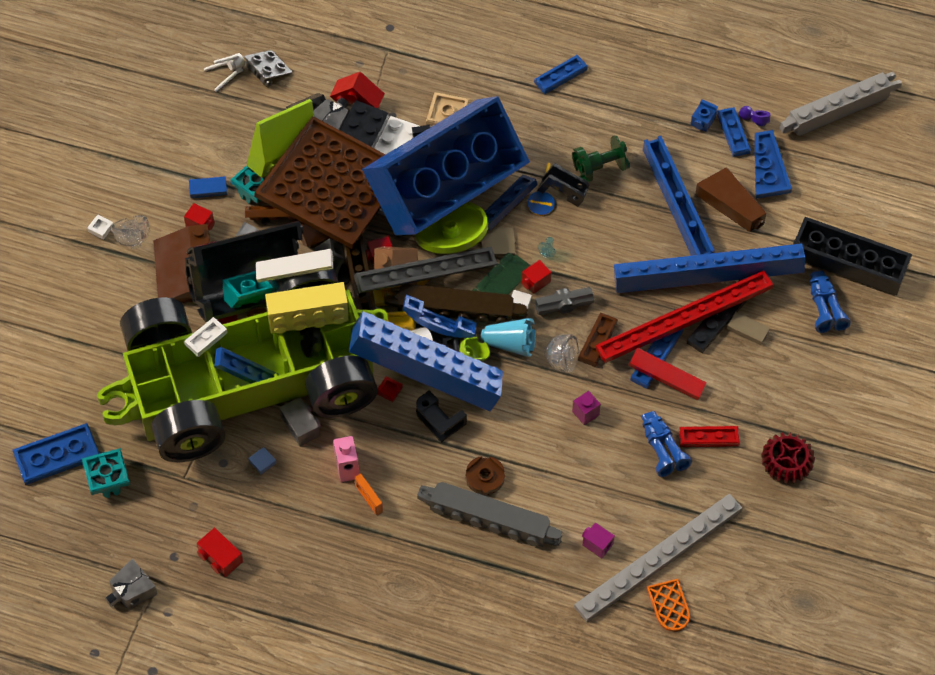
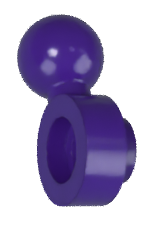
[739,106,771,126]

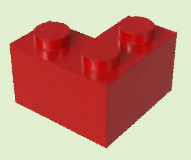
[330,71,385,108]

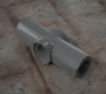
[535,287,594,315]

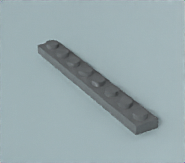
[354,247,497,294]

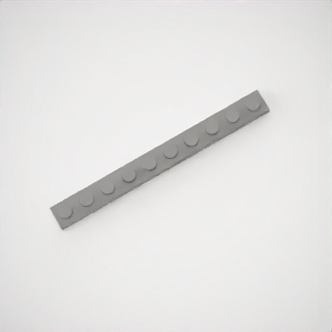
[574,494,742,622]

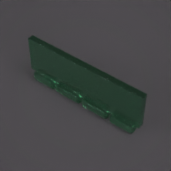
[472,253,531,294]

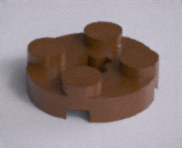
[465,456,505,496]

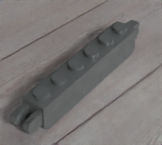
[417,482,562,547]

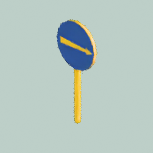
[527,163,555,216]

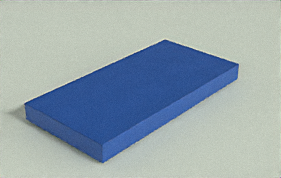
[12,423,99,485]

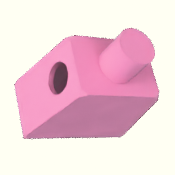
[333,436,359,482]

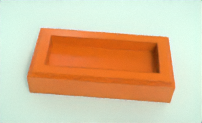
[355,474,383,515]

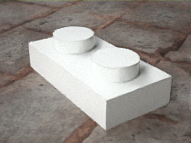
[184,317,227,357]

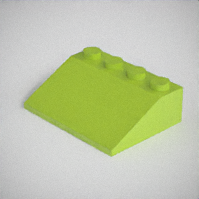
[247,99,314,178]

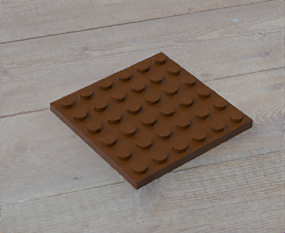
[254,116,386,249]

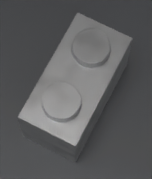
[279,397,321,446]

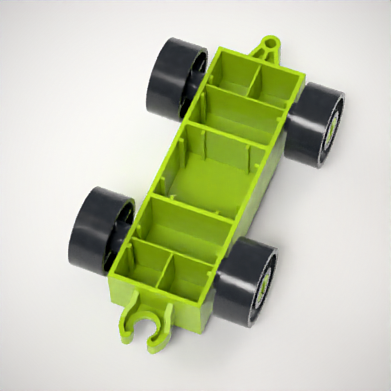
[97,267,388,463]

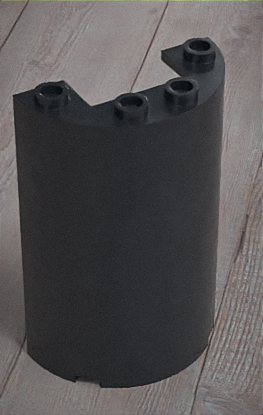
[185,221,303,322]

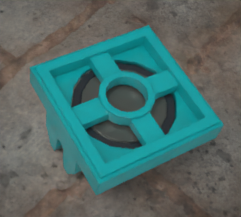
[230,165,268,204]
[82,448,130,498]

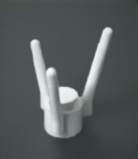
[204,53,245,92]

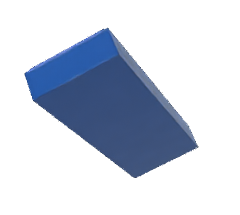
[534,55,588,94]
[717,107,751,157]

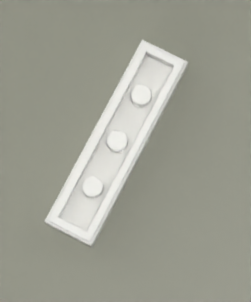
[256,249,333,282]

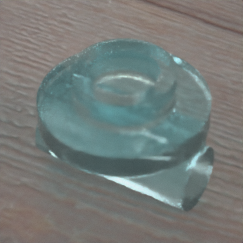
[538,237,556,257]

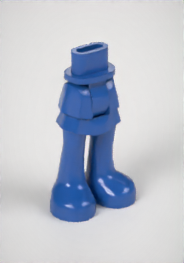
[810,271,851,333]
[641,411,692,477]

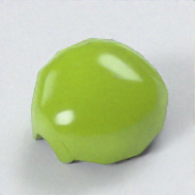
[459,337,490,362]

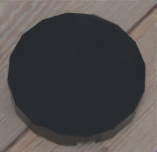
[300,327,321,358]

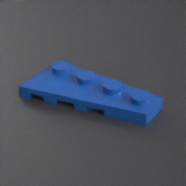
[754,130,792,199]

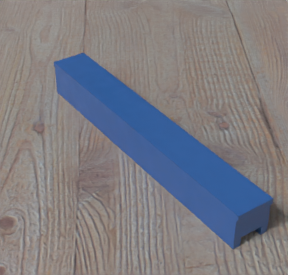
[643,136,715,256]

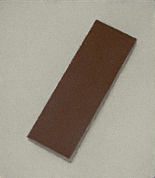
[578,312,618,367]

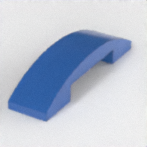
[403,295,477,338]

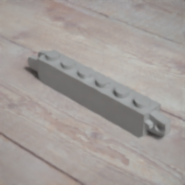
[780,72,902,136]

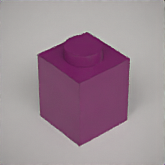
[572,390,601,425]
[582,522,615,559]

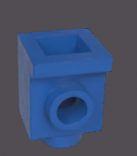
[690,99,718,132]

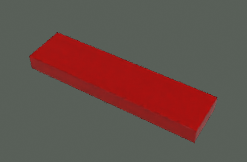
[628,348,707,400]

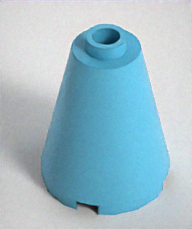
[481,318,536,357]

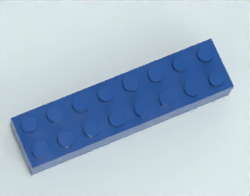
[349,311,503,412]

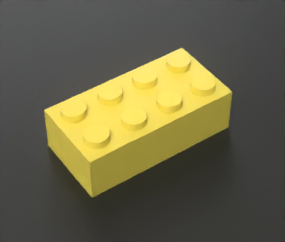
[265,282,348,334]

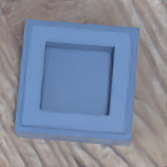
[248,447,276,474]

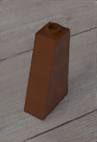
[695,167,767,232]

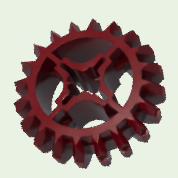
[761,432,815,484]

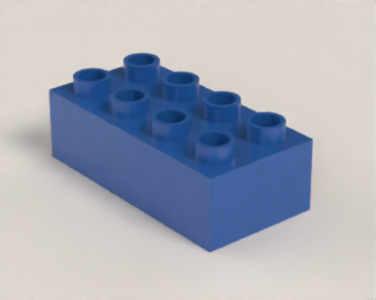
[362,96,530,235]

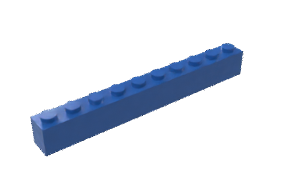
[614,244,805,293]

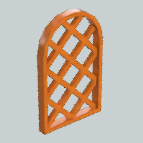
[647,579,690,632]

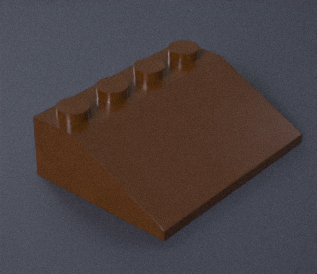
[153,224,210,303]

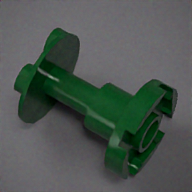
[572,135,630,183]

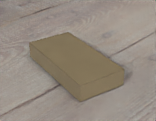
[727,312,770,345]

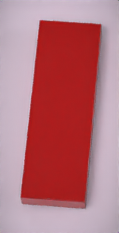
[679,426,740,447]

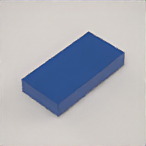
[189,176,227,198]

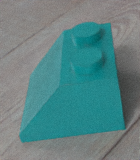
[223,271,273,308]

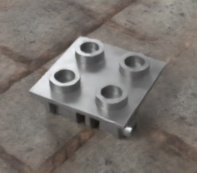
[244,50,292,86]

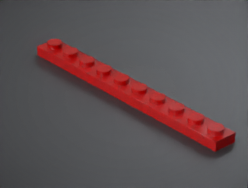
[596,271,773,363]

